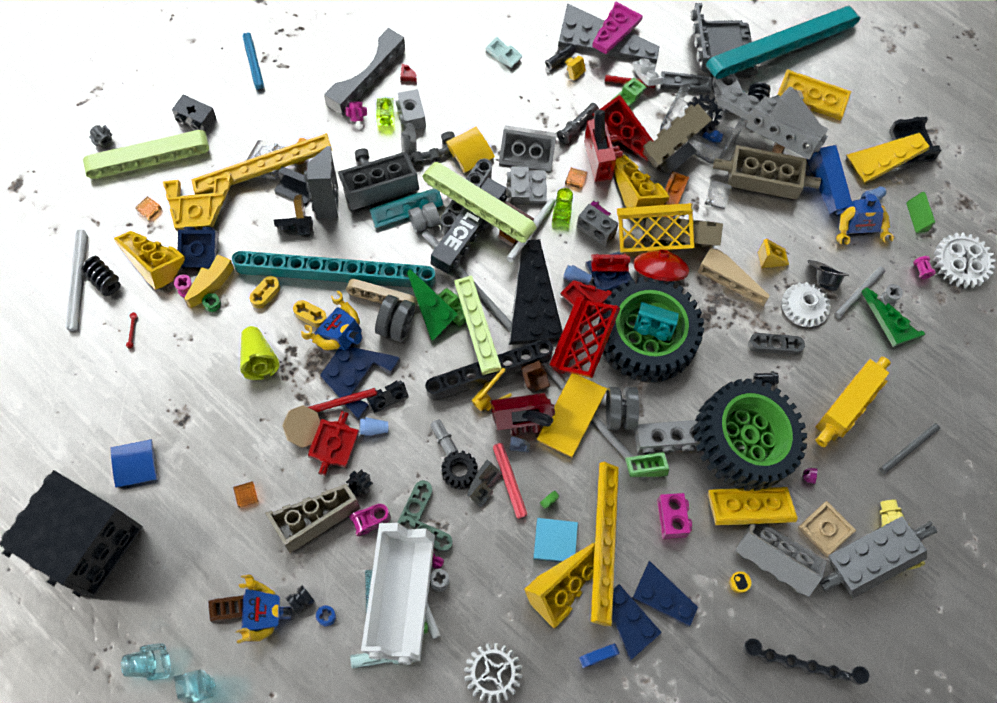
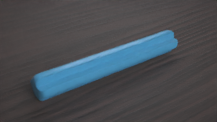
[242,32,264,90]

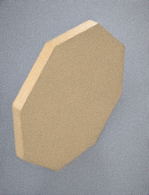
[282,405,320,448]

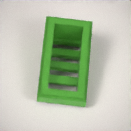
[625,452,669,477]

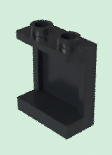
[889,116,941,165]

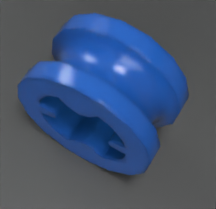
[316,605,336,627]

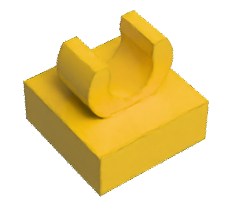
[565,55,586,80]

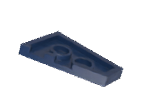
[632,560,698,627]
[612,584,662,661]

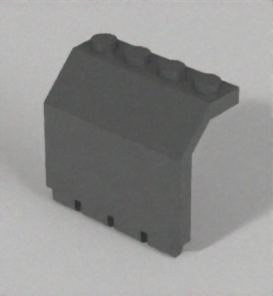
[690,3,758,79]

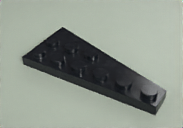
[508,239,563,345]

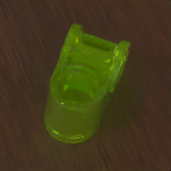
[552,188,573,224]

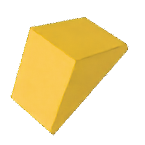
[757,238,789,268]

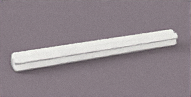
[65,229,87,331]

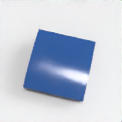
[110,439,158,488]

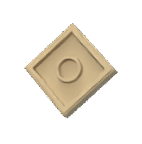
[797,500,856,558]

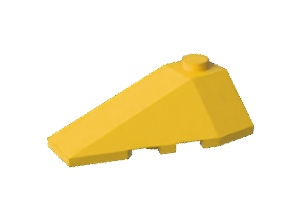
[614,155,670,208]
[114,231,185,290]
[524,543,595,628]

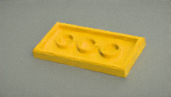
[777,69,852,121]
[537,374,607,458]
[708,487,798,525]

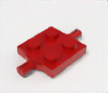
[308,411,359,476]

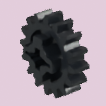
[684,94,723,133]

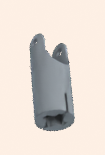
[400,123,417,155]

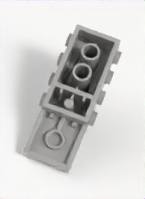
[717,86,828,159]

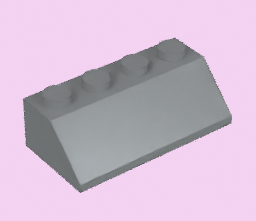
[736,523,827,597]

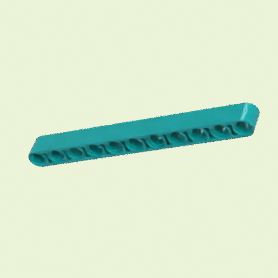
[706,5,861,79]
[231,251,436,288]

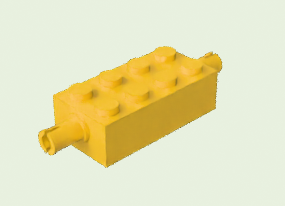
[815,356,891,447]

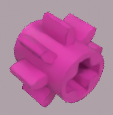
[345,102,367,121]

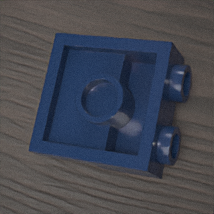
[177,227,219,268]

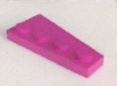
[592,1,643,54]

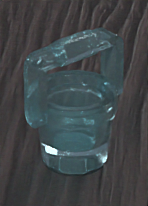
[121,643,172,681]

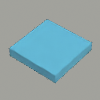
[533,518,578,562]

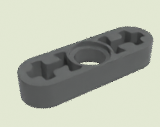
[748,333,805,355]

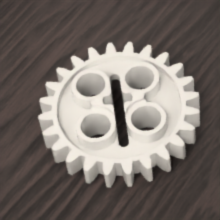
[933,233,996,289]

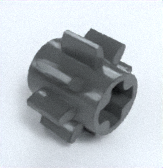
[88,125,113,147]

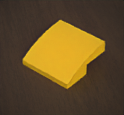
[446,126,495,173]

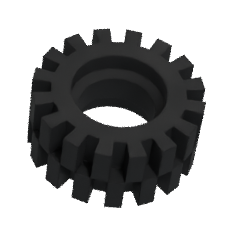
[441,450,478,489]

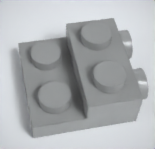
[507,166,547,205]

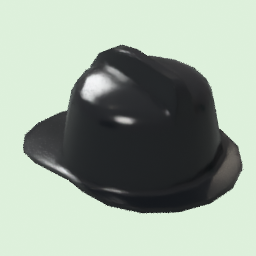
[808,260,849,291]

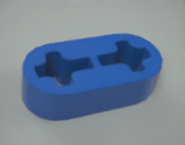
[579,643,620,668]

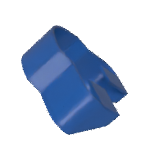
[703,130,723,143]

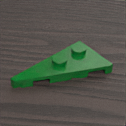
[407,269,458,341]
[861,287,925,347]

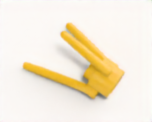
[471,368,512,412]

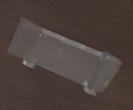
[660,83,747,164]

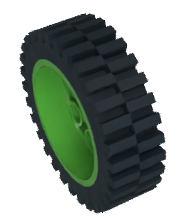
[597,277,704,382]
[694,378,807,491]

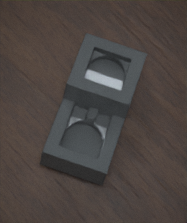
[467,460,502,507]

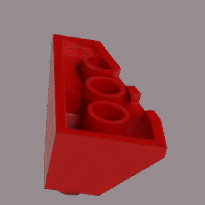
[592,95,654,161]

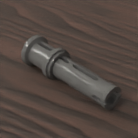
[557,102,599,144]

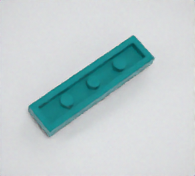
[369,188,444,228]

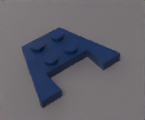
[320,346,400,420]

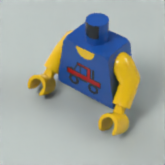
[836,194,894,245]
[301,291,362,351]
[236,574,292,644]

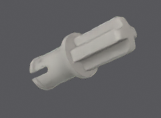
[430,419,459,457]

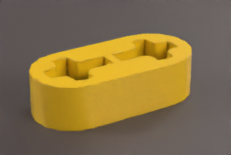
[249,276,280,309]
[293,300,327,328]

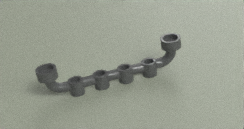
[354,131,455,166]

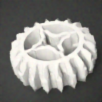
[464,643,522,703]

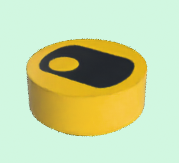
[729,571,751,593]

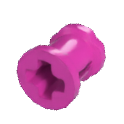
[913,256,936,280]
[174,275,192,298]

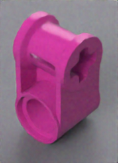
[349,503,391,537]

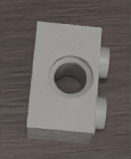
[395,89,426,129]

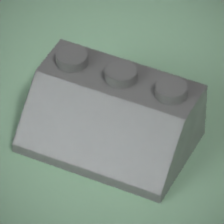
[499,125,557,172]

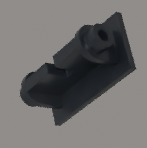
[366,380,408,413]

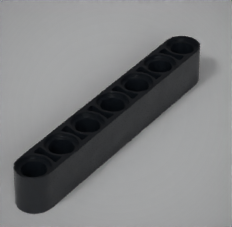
[425,339,553,400]

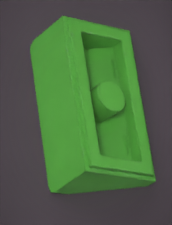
[906,192,935,233]

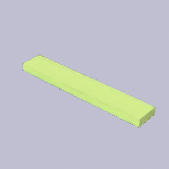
[454,276,501,375]

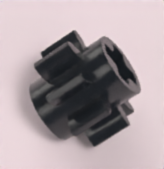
[346,469,373,496]

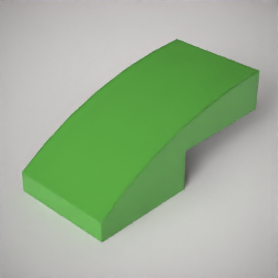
[611,77,647,107]
[438,288,466,327]

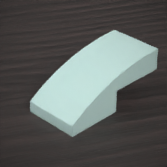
[485,37,523,68]

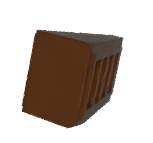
[208,595,243,624]

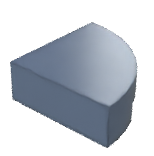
[510,437,530,452]

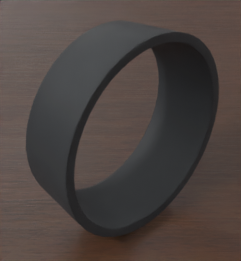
[660,142,697,176]

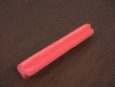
[493,443,527,519]

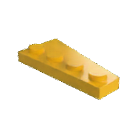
[846,133,929,185]

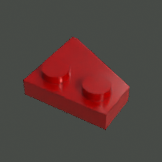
[560,280,612,317]

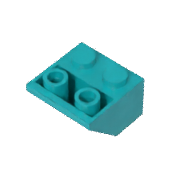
[633,303,679,341]

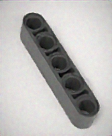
[440,159,492,235]

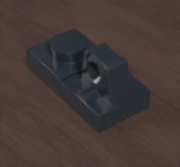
[274,216,313,235]

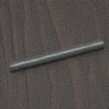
[879,423,940,474]

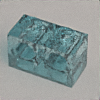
[174,669,216,703]

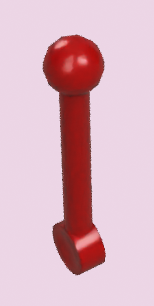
[126,312,138,349]

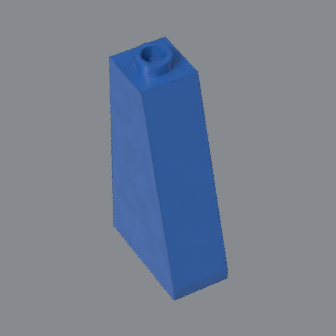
[807,145,852,215]

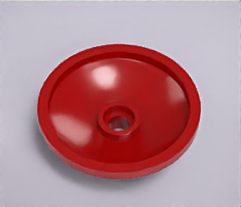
[633,249,689,281]

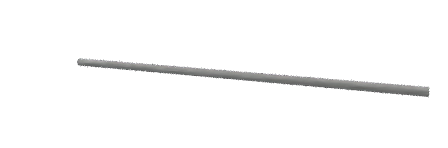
[422,230,647,479]

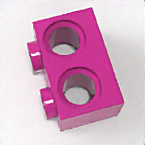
[657,493,692,539]

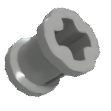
[880,284,903,306]
[430,569,449,592]

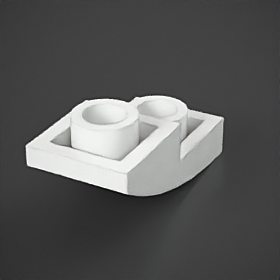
[633,59,664,86]

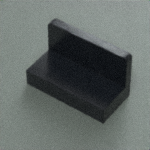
[274,167,309,205]

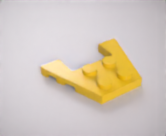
[163,175,233,231]

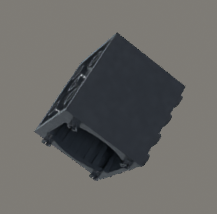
[0,470,143,599]

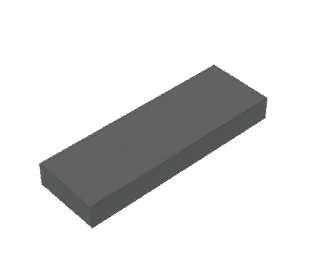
[660,71,712,94]

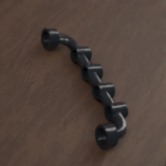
[743,638,870,685]

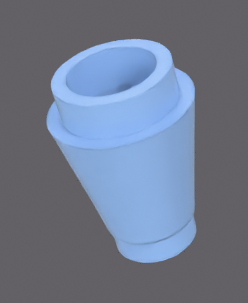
[359,417,388,437]

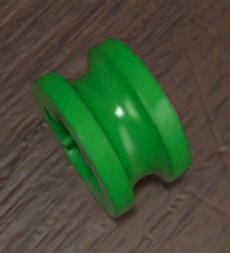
[202,293,221,312]

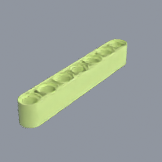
[83,130,209,179]
[422,162,537,243]

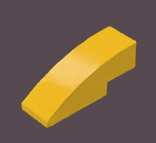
[184,255,234,308]

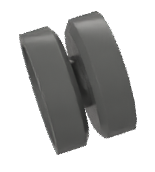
[375,294,415,342]
[606,387,639,430]

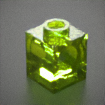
[376,97,395,125]

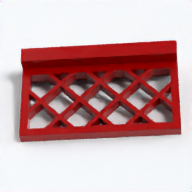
[549,297,621,378]

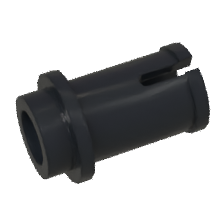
[753,371,779,386]

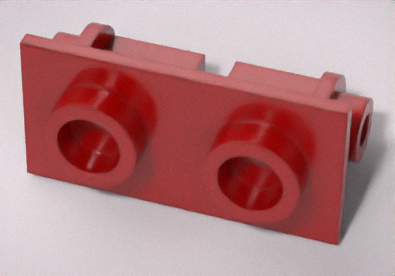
[591,253,630,272]

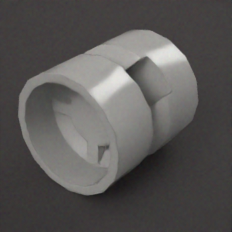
[408,202,440,233]

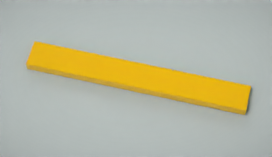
[191,133,333,195]
[591,462,619,627]

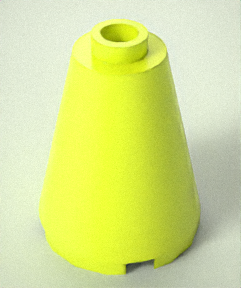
[240,326,280,380]

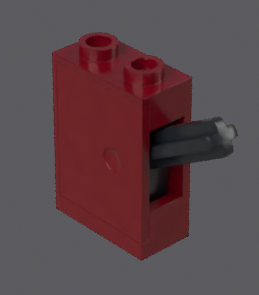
[491,393,555,436]

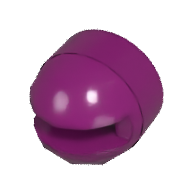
[802,468,818,484]

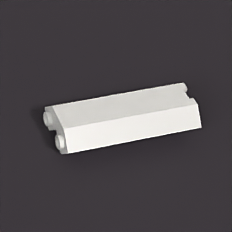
[361,523,435,665]

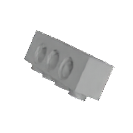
[634,420,701,455]

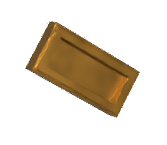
[293,195,305,219]

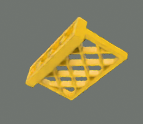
[617,203,695,253]

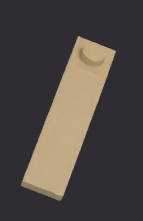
[698,247,770,307]

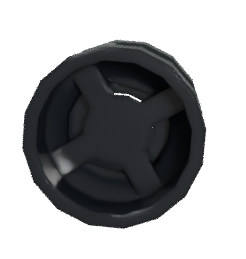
[285,585,315,615]

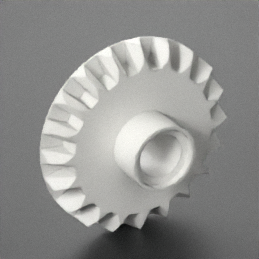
[782,282,831,327]

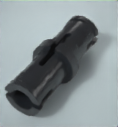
[544,43,576,70]

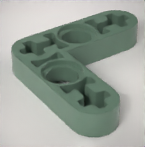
[397,480,453,553]

